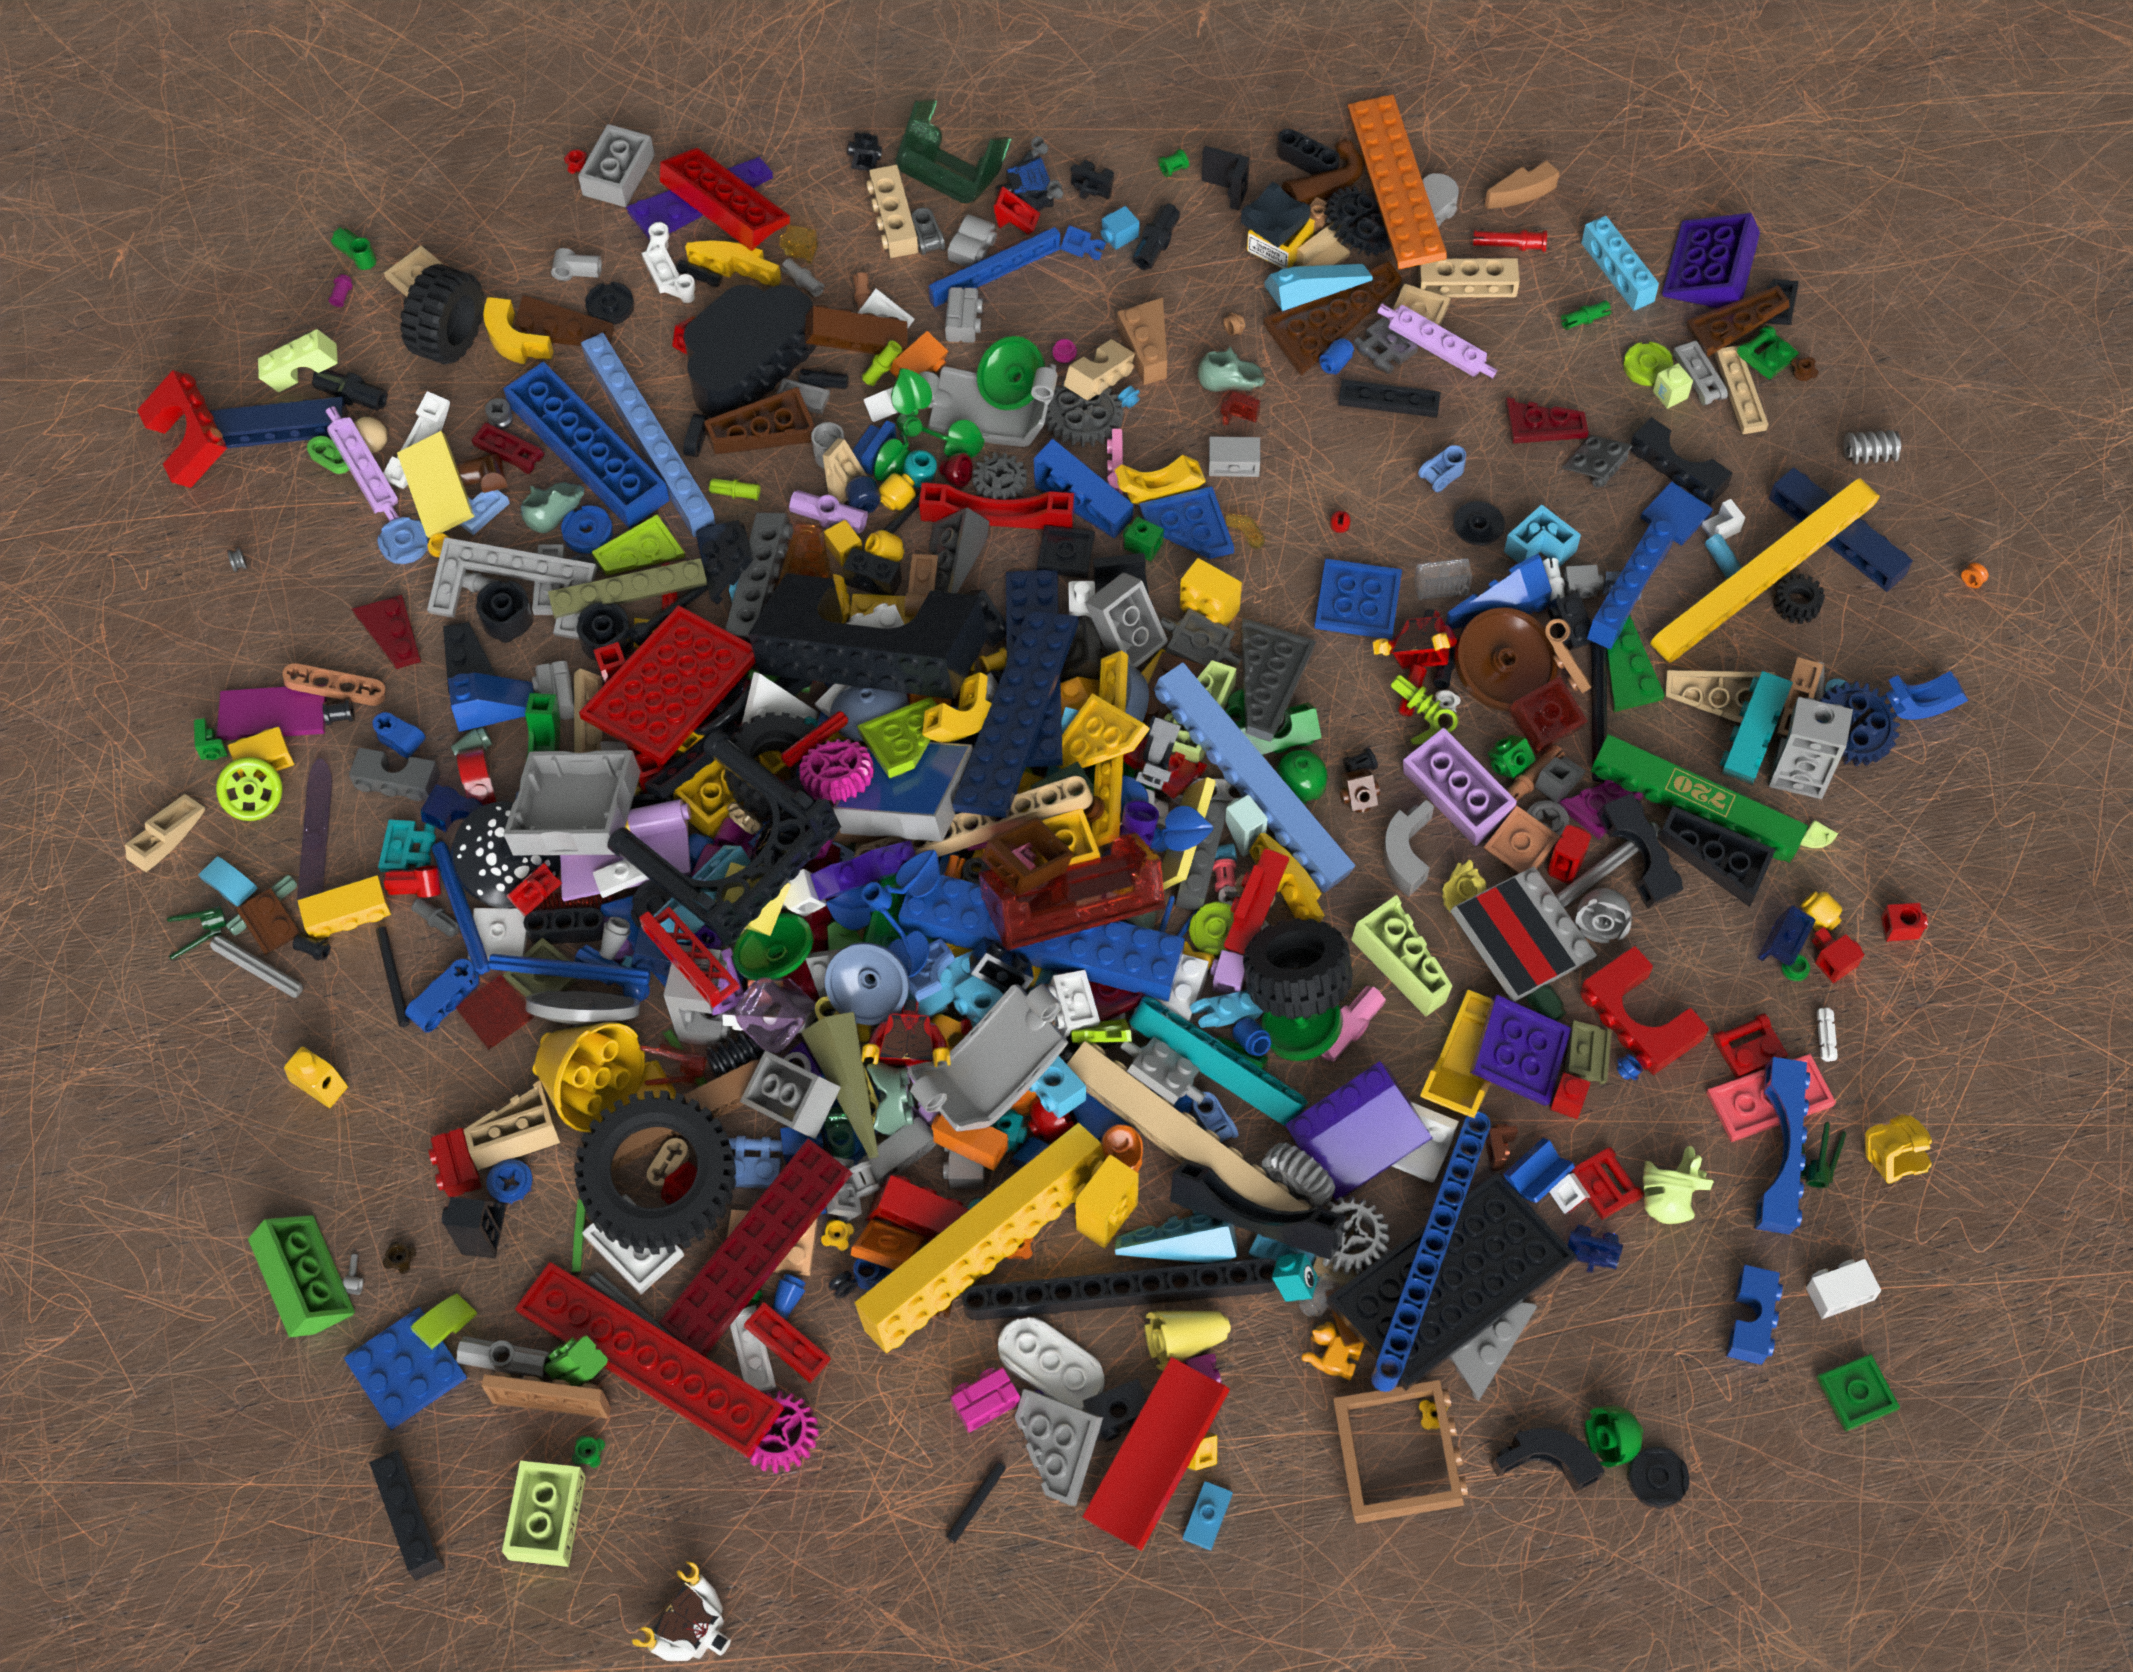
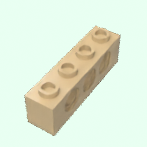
[866,165,918,258]
[1418,258,1520,298]

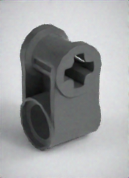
[912,208,945,256]

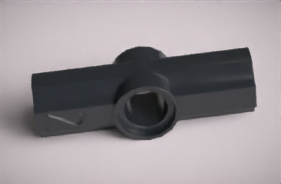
[1133,203,1180,271]
[311,369,388,411]

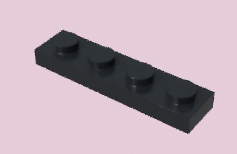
[1338,379,1441,418]

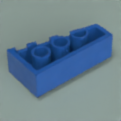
[1034,438,1133,539]

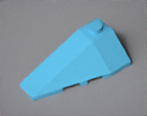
[1264,264,1373,311]
[1115,1210,1237,1263]

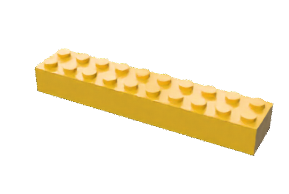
[854,1122,1105,1354]

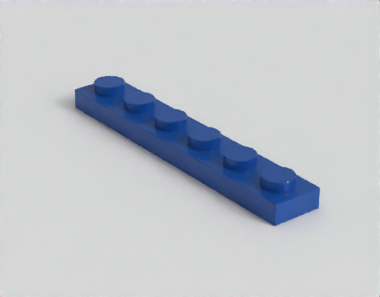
[928,227,1060,308]

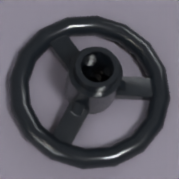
[694,677,752,736]

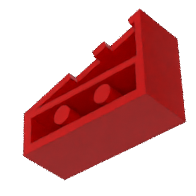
[865,1175,970,1241]

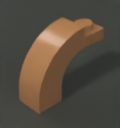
[1776,657,1824,736]

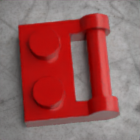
[1713,1013,1788,1079]
[1569,1147,1645,1220]

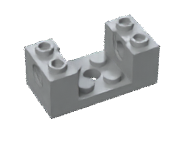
[1769,697,1853,799]
[664,944,731,1047]

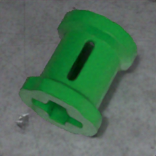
[1158,148,1189,178]

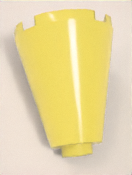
[1145,1311,1230,1371]

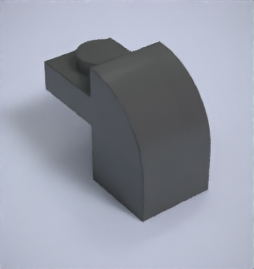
[1535,756,1586,804]

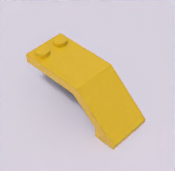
[1420,990,1492,1118]

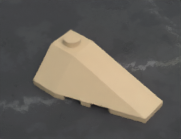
[1666,670,1777,723]

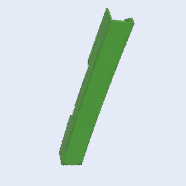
[572,1199,586,1274]

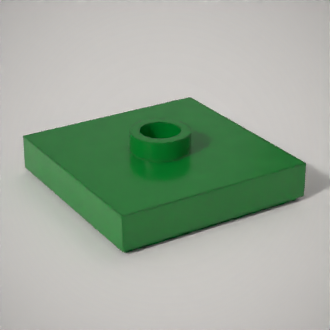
[1816,1354,1900,1432]

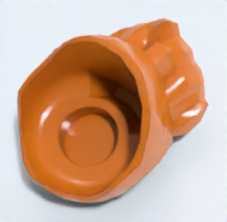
[1101,1124,1143,1173]

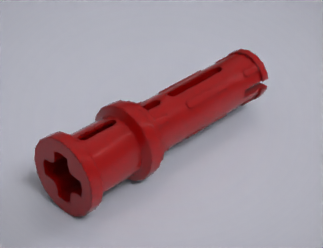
[1473,229,1547,252]

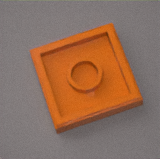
[851,1219,925,1270]

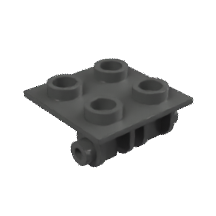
[1563,435,1632,488]

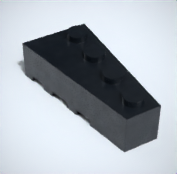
[1658,806,1776,907]

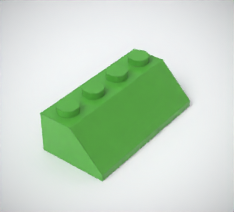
[248,1215,355,1337]

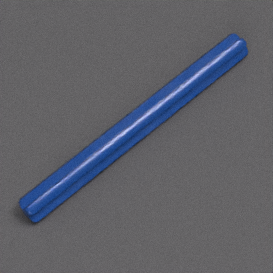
[432,841,491,975]
[488,954,651,985]

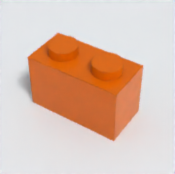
[890,331,948,378]

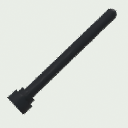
[629,585,708,646]

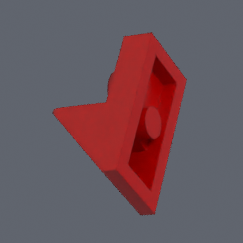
[993,186,1040,235]

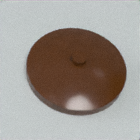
[1455,608,1558,711]

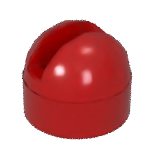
[1330,511,1351,533]

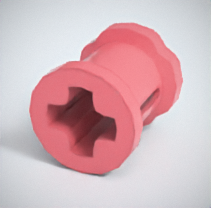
[1213,859,1237,893]

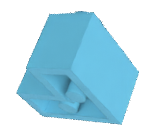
[1504,505,1581,567]

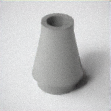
[599,917,631,960]

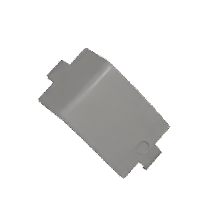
[919,364,1058,447]
[907,983,1068,1131]

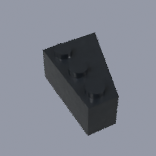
[442,1197,507,1258]

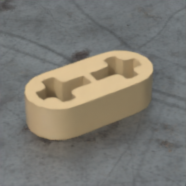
[647,1138,689,1191]

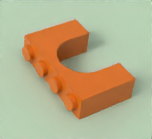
[931,1083,1049,1171]

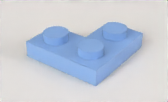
[459,490,510,535]

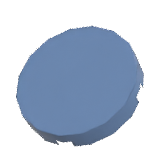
[377,517,430,564]

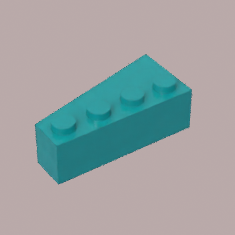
[1719,671,1793,785]

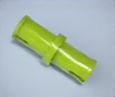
[862,340,902,386]

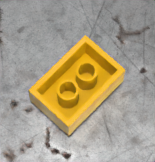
[1074,1155,1139,1249]

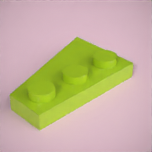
[592,515,685,576]

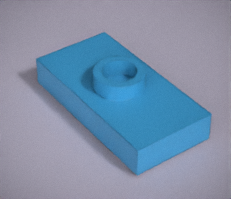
[1183,1481,1233,1551]

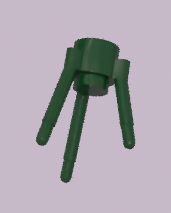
[167,905,226,960]
[1800,1122,1846,1188]

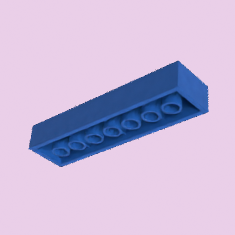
[503,361,670,529]

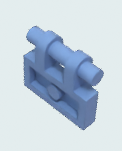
[728,1135,783,1189]

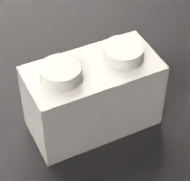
[1806,1259,1881,1319]

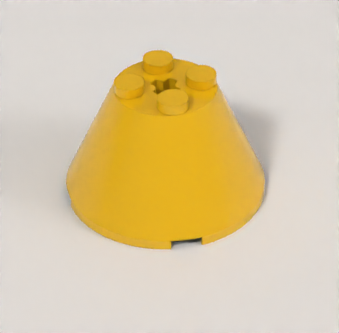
[533,1022,645,1132]

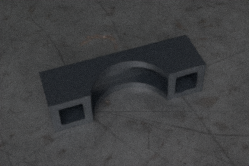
[1630,417,1733,506]
[1596,793,1684,909]
[369,1450,445,1581]

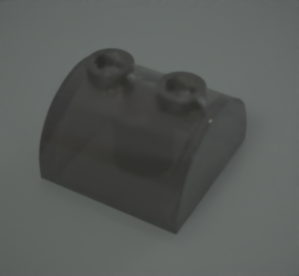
[1060,615,1102,683]

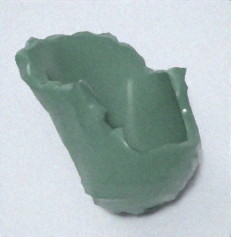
[1197,347,1265,392]
[520,482,585,534]

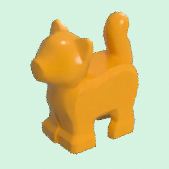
[1301,1322,1364,1381]

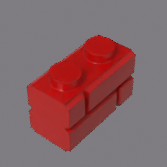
[1547,825,1592,885]
[428,1128,482,1197]

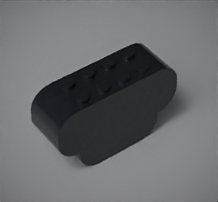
[684,285,817,418]

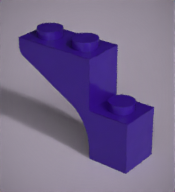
[810,840,916,901]

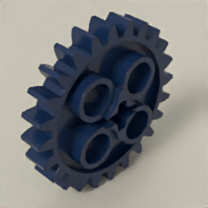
[1817,681,1900,766]

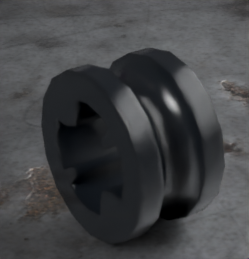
[828,1271,858,1299]

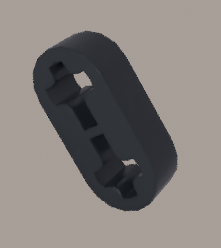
[683,413,708,458]

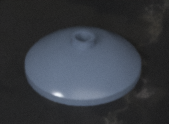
[830,686,910,742]
[825,942,909,1025]

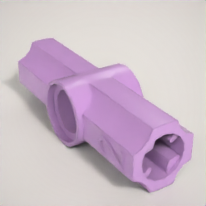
[789,490,868,533]

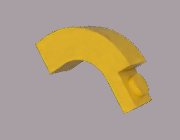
[483,297,554,364]
[1115,455,1206,505]
[922,672,992,743]

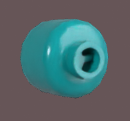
[903,450,937,488]

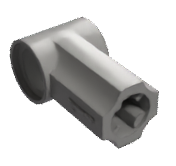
[551,248,602,281]

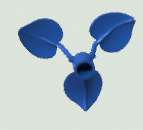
[1100,776,1214,894]
[826,850,940,978]

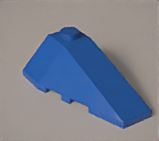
[1445,554,1552,629]

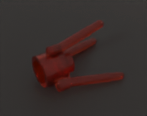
[639,1044,706,1086]

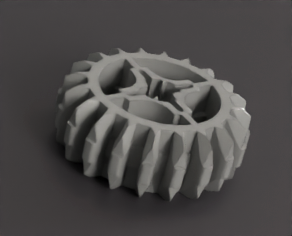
[1261,1143,1335,1208]
[1315,1196,1389,1276]

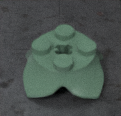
[867,1061,915,1137]

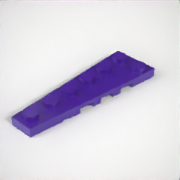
[626,157,773,241]

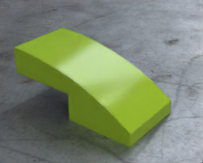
[411,1293,477,1349]

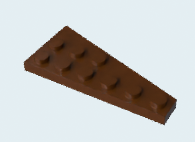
[1263,261,1402,376]

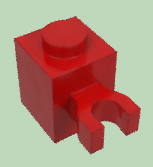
[1811,927,1865,983]

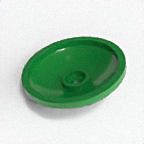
[977,336,1045,411]
[733,913,813,981]

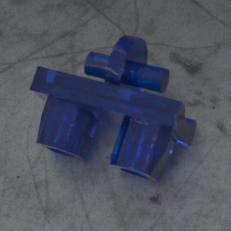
[1567,1225,1623,1273]

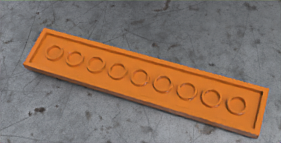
[1348,94,1447,269]

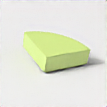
[1801,820,1838,848]

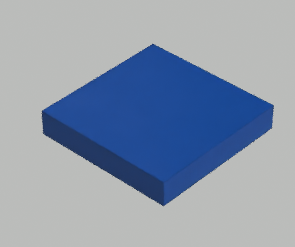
[1640,481,1713,546]

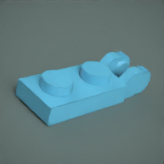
[1190,990,1263,1028]

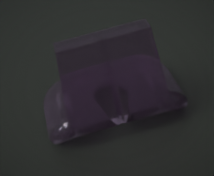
[735,977,816,1053]

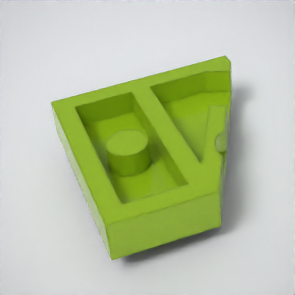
[1070,1018,1132,1045]

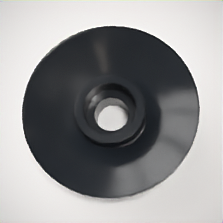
[1453,501,1505,545]

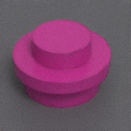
[1052,339,1077,363]

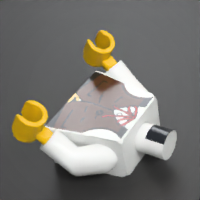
[632,1561,731,1661]

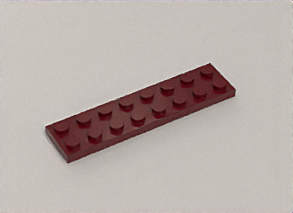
[659,1139,853,1357]

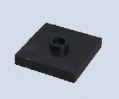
[1037,525,1095,579]

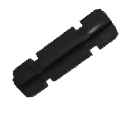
[676,260,722,287]

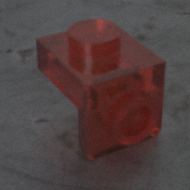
[1220,391,1261,426]

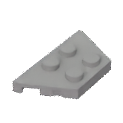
[1449,1302,1537,1401]

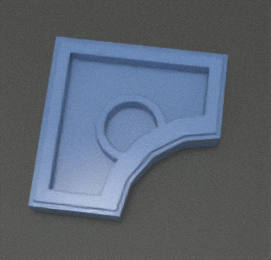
[909,938,955,1002]

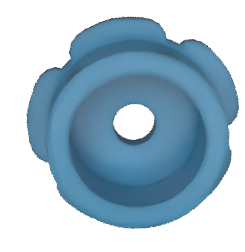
[1117,386,1140,408]

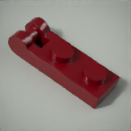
[471,422,545,474]

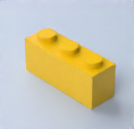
[297,875,391,939]

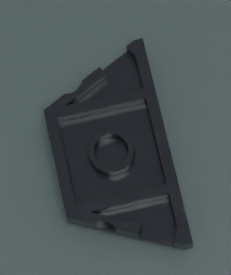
[695,520,753,605]

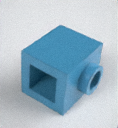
[1101,206,1139,250]

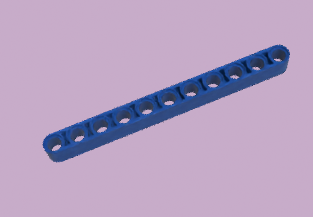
[1371,1111,1491,1392]

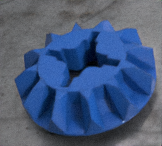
[486,1159,533,1205]

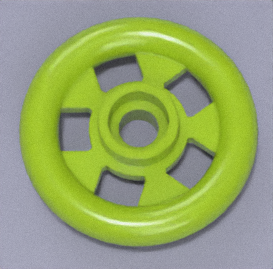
[216,757,283,821]

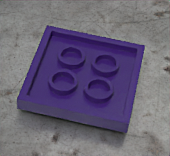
[1470,995,1571,1106]

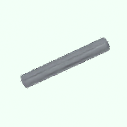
[210,935,303,998]

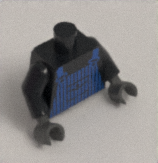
[995,136,1063,212]

